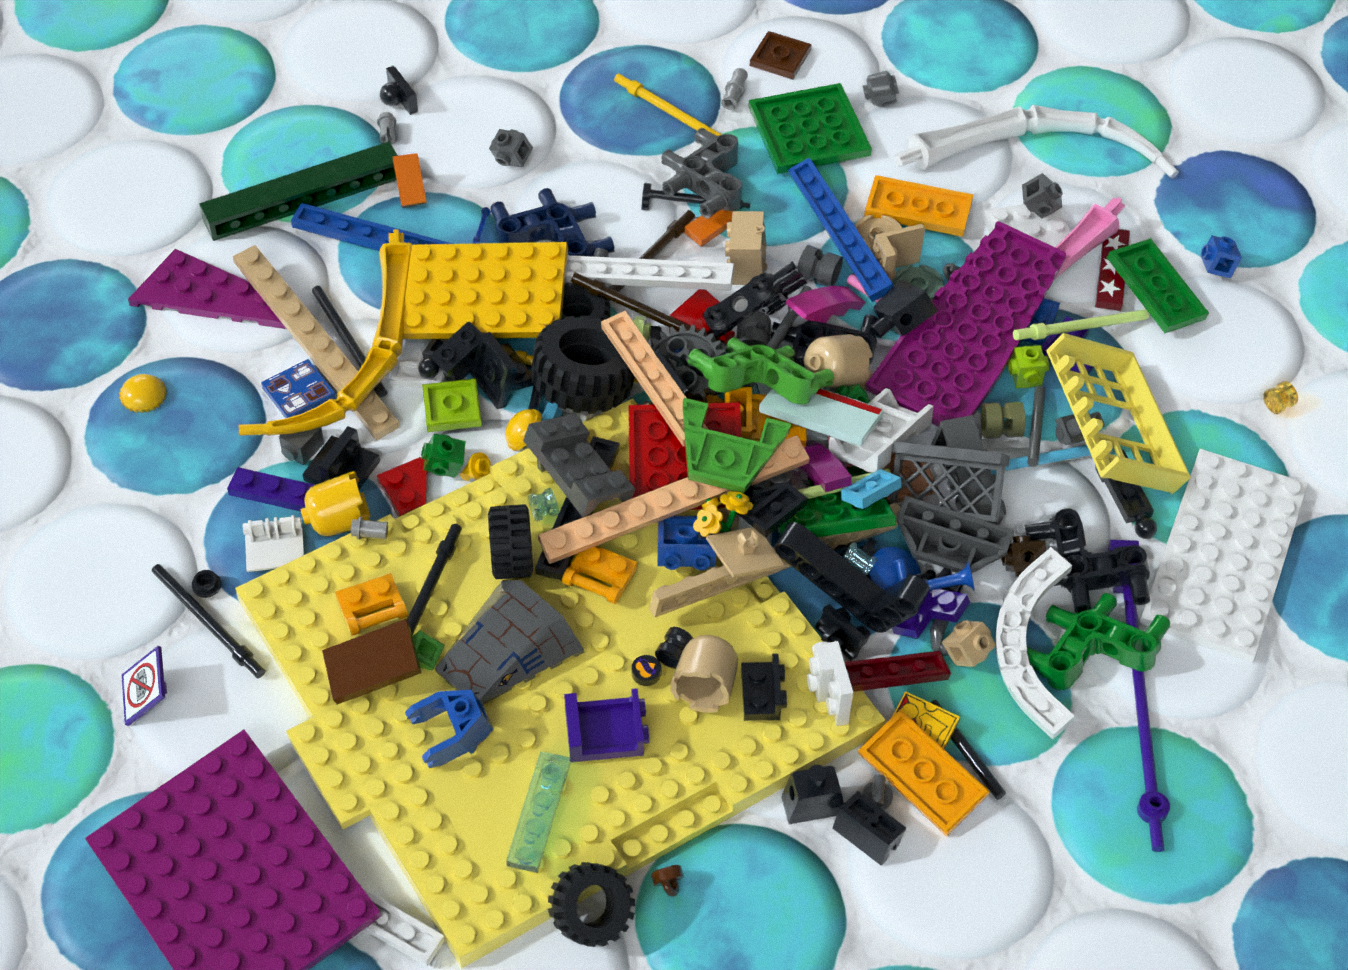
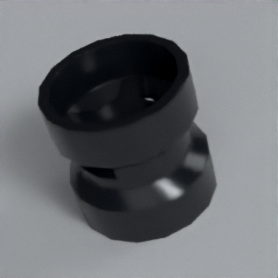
[655,627,694,669]

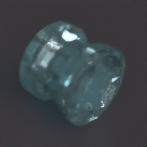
[528,488,559,522]

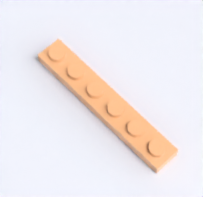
[601,311,708,447]

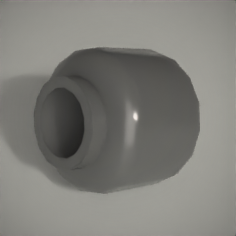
[863,71,899,106]

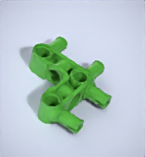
[688,337,834,404]

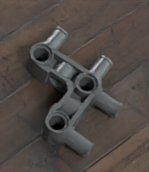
[661,128,742,219]

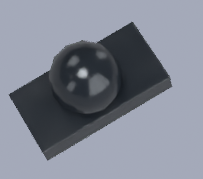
[379,65,418,115]

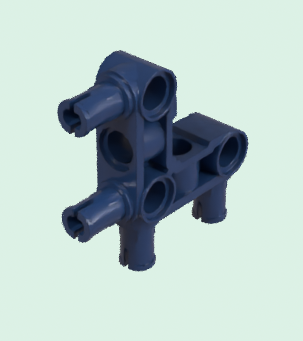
[490,188,615,257]

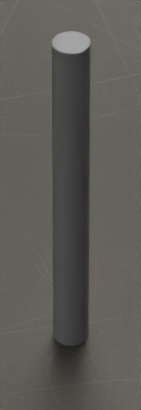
[1027,386,1045,467]

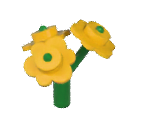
[693,491,753,537]

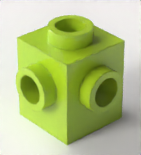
[1008,345,1049,389]

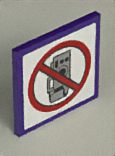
[121,646,167,726]

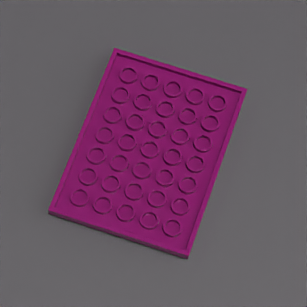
[85,729,382,970]

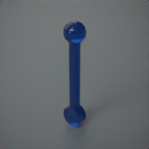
[473,207,491,244]

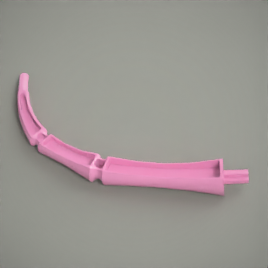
[846,197,1125,303]

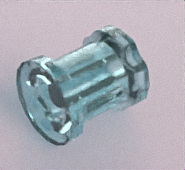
[842,541,878,576]

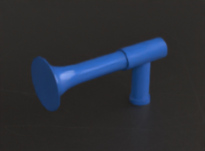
[893,558,975,591]

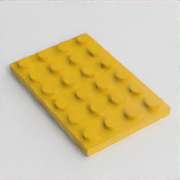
[403,242,568,339]

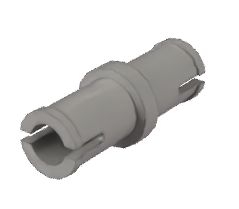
[722,68,748,110]

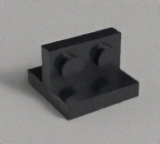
[470,332,534,409]
[302,426,380,490]

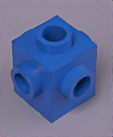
[1201,235,1242,279]

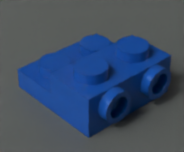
[657,516,716,570]

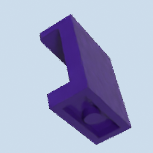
[564,688,649,763]

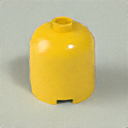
[300,471,371,537]

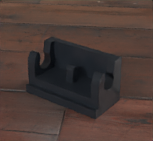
[832,791,907,865]

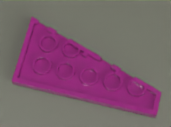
[128,249,286,329]

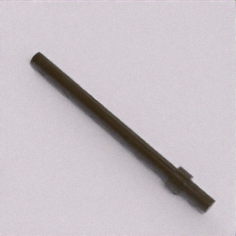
[606,210,695,301]
[571,272,719,341]

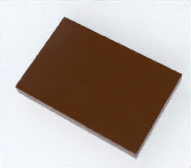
[322,619,422,705]

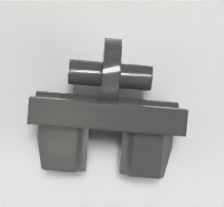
[1055,412,1105,445]

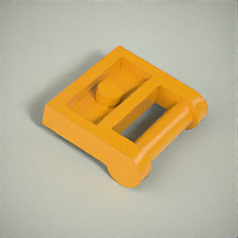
[562,546,637,605]
[335,573,408,636]

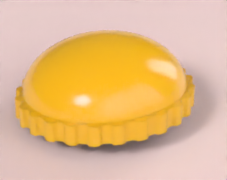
[119,374,167,413]
[505,409,542,451]

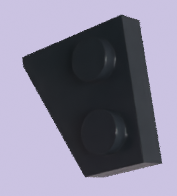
[736,482,807,538]

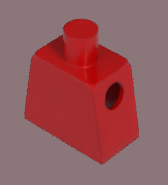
[669,289,735,345]

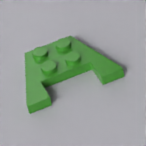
[682,398,791,493]

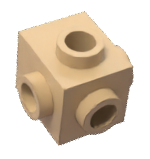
[942,620,996,667]

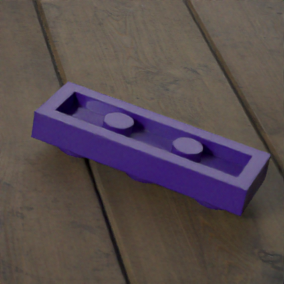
[227,467,314,512]

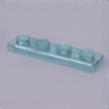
[506,751,571,873]

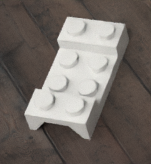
[829,388,933,473]

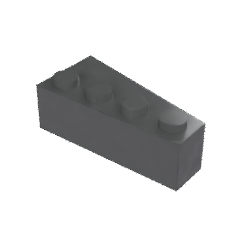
[931,415,1006,525]

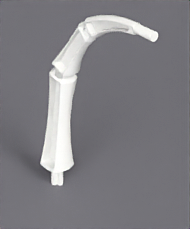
[894,105,1179,179]

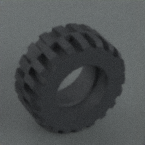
[531,316,635,414]

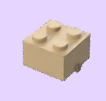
[725,211,768,285]

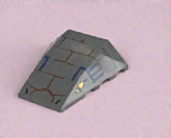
[435,580,584,704]

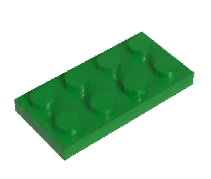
[1107,238,1209,333]

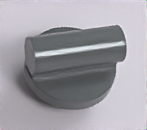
[862,775,893,810]

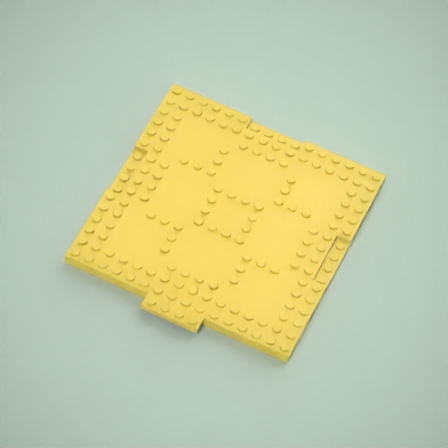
[235,398,885,969]

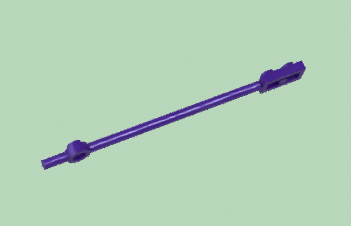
[1108,540,1170,852]

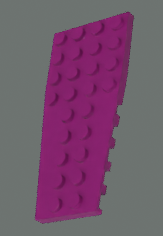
[865,221,1066,427]

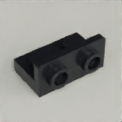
[430,322,483,382]
[741,653,787,721]

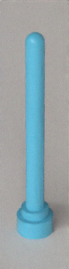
[990,445,1091,476]

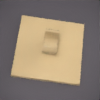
[706,527,785,578]

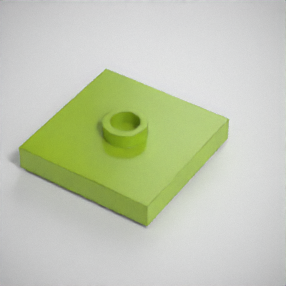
[422,379,482,432]

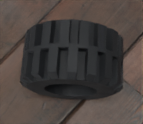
[561,283,611,321]
[488,504,533,580]
[548,862,636,947]

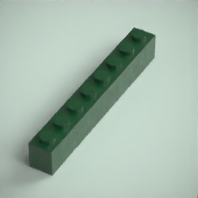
[199,141,398,241]

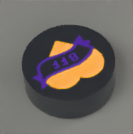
[631,655,662,686]

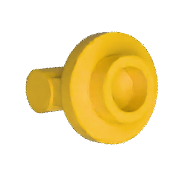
[460,452,491,481]

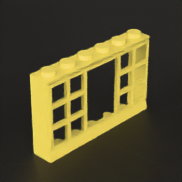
[1046,333,1191,494]

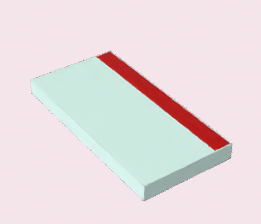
[759,388,884,446]

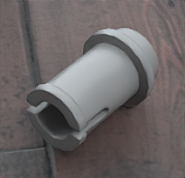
[377,112,397,144]
[351,517,388,540]

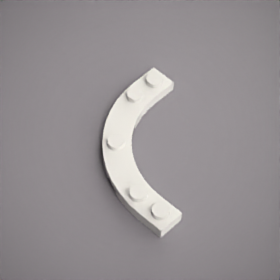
[996,547,1075,739]

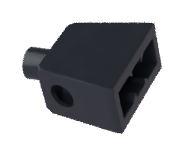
[870,280,937,339]
[781,765,844,825]

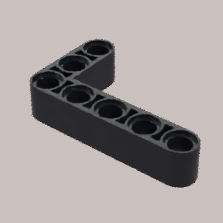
[774,522,930,633]

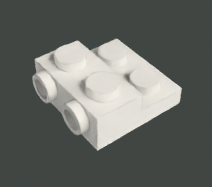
[807,641,853,726]

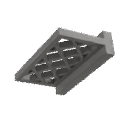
[889,441,1010,522]

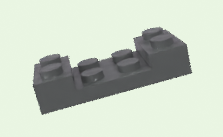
[523,414,635,517]

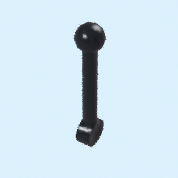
[907,569,936,580]

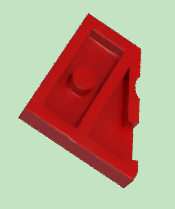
[377,457,427,517]

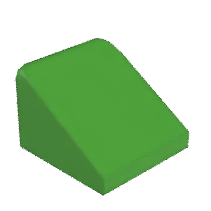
[413,630,445,671]

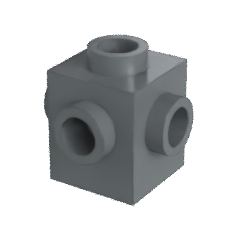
[489,129,533,168]
[1022,173,1063,219]

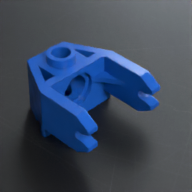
[405,690,493,768]

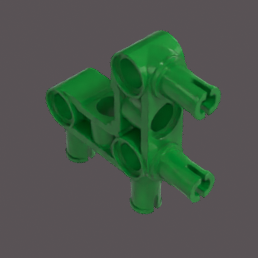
[1026,593,1171,690]

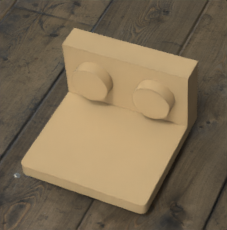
[873,224,925,282]

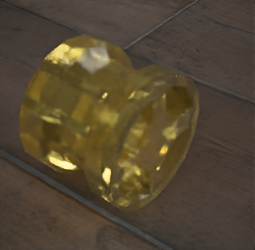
[1263,381,1298,414]

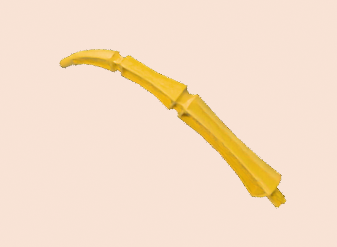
[239,229,412,436]

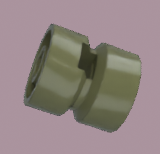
[981,402,1025,438]

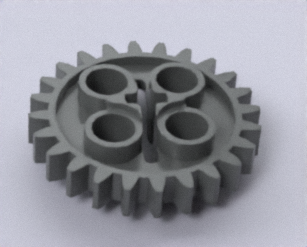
[651,324,726,403]

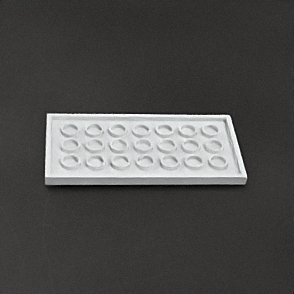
[1139,449,1308,663]

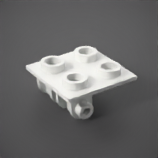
[243,515,304,572]

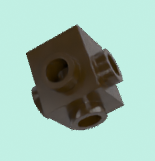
[1001,535,1046,577]

